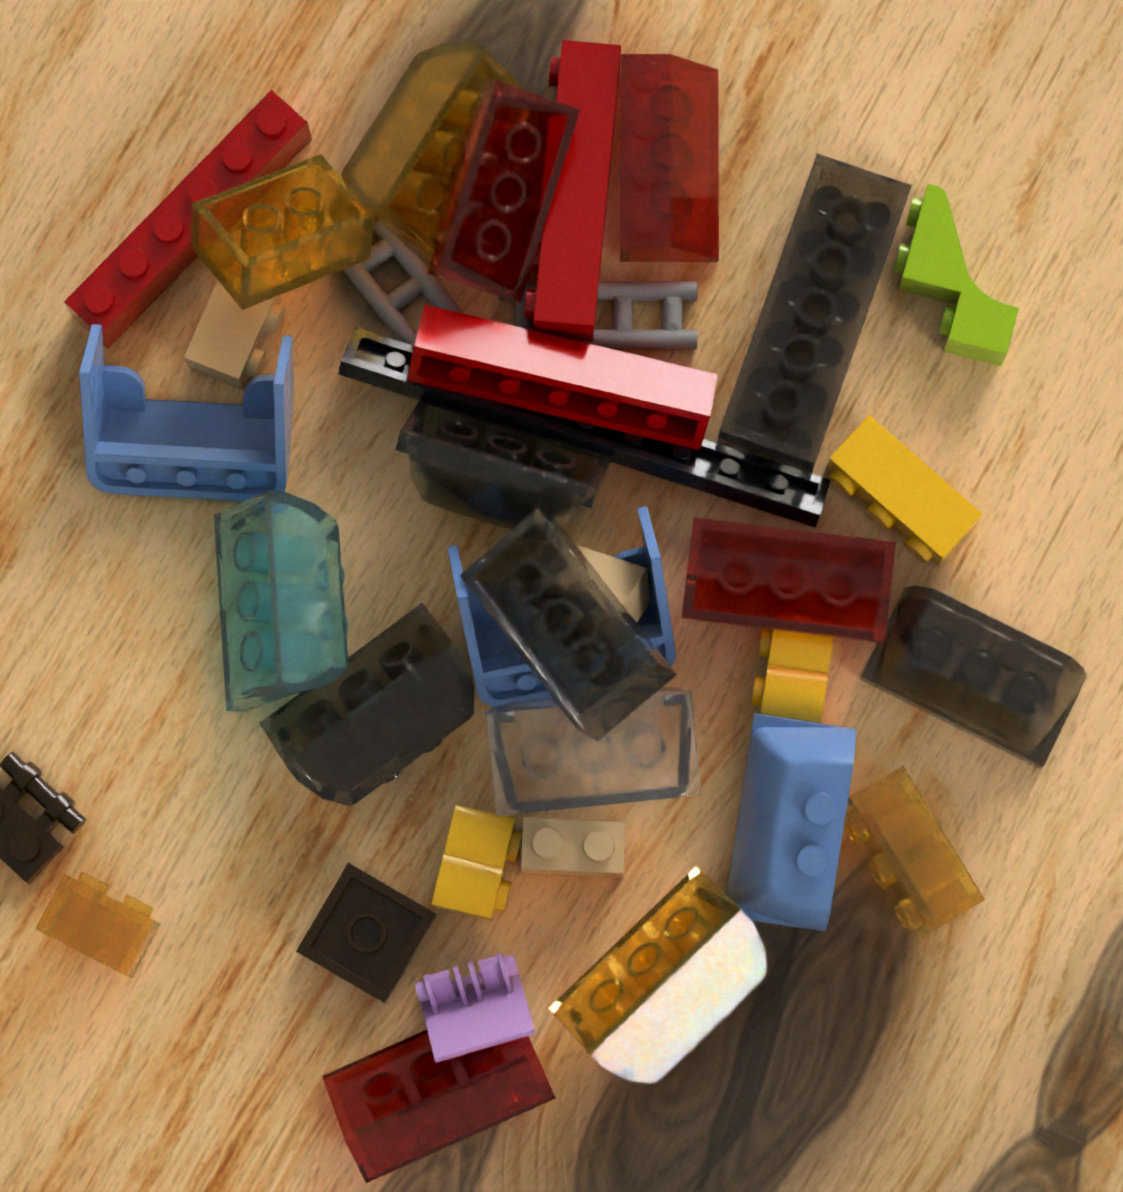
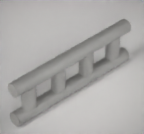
[333,216,464,346]
[499,281,697,349]

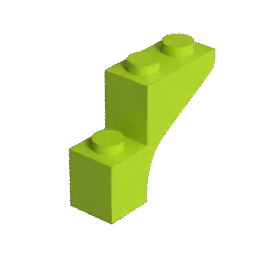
[893,183,1019,366]

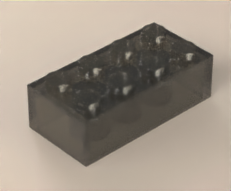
[460,509,677,741]

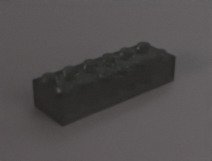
[717,153,912,473]

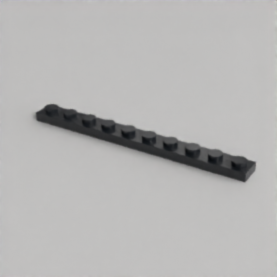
[338,327,831,528]

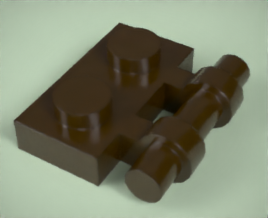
[0,752,87,884]

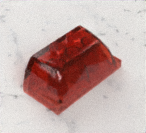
[427,78,580,303]

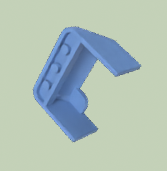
[79,324,294,503]
[447,506,676,707]

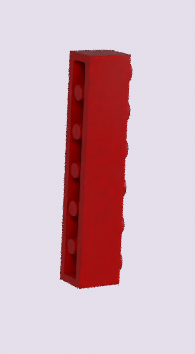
[525,40,621,342]
[64,89,312,349]
[407,304,718,450]

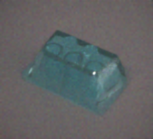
[214,490,349,712]

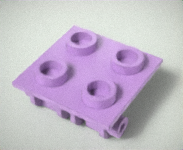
[414,952,536,1063]

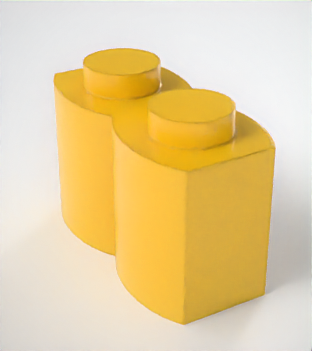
[751,615,835,723]
[432,805,523,920]

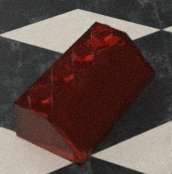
[620,54,719,262]
[681,517,896,643]
[322,1030,556,1183]

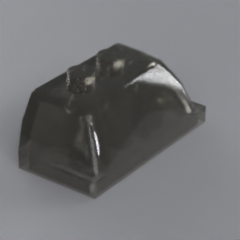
[395,399,613,538]
[859,585,1087,769]
[260,603,474,806]

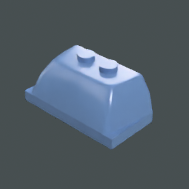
[723,713,856,931]

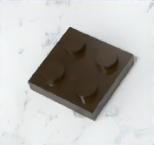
[296,863,437,1004]

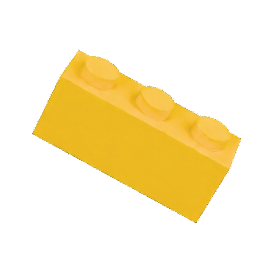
[826,414,983,567]

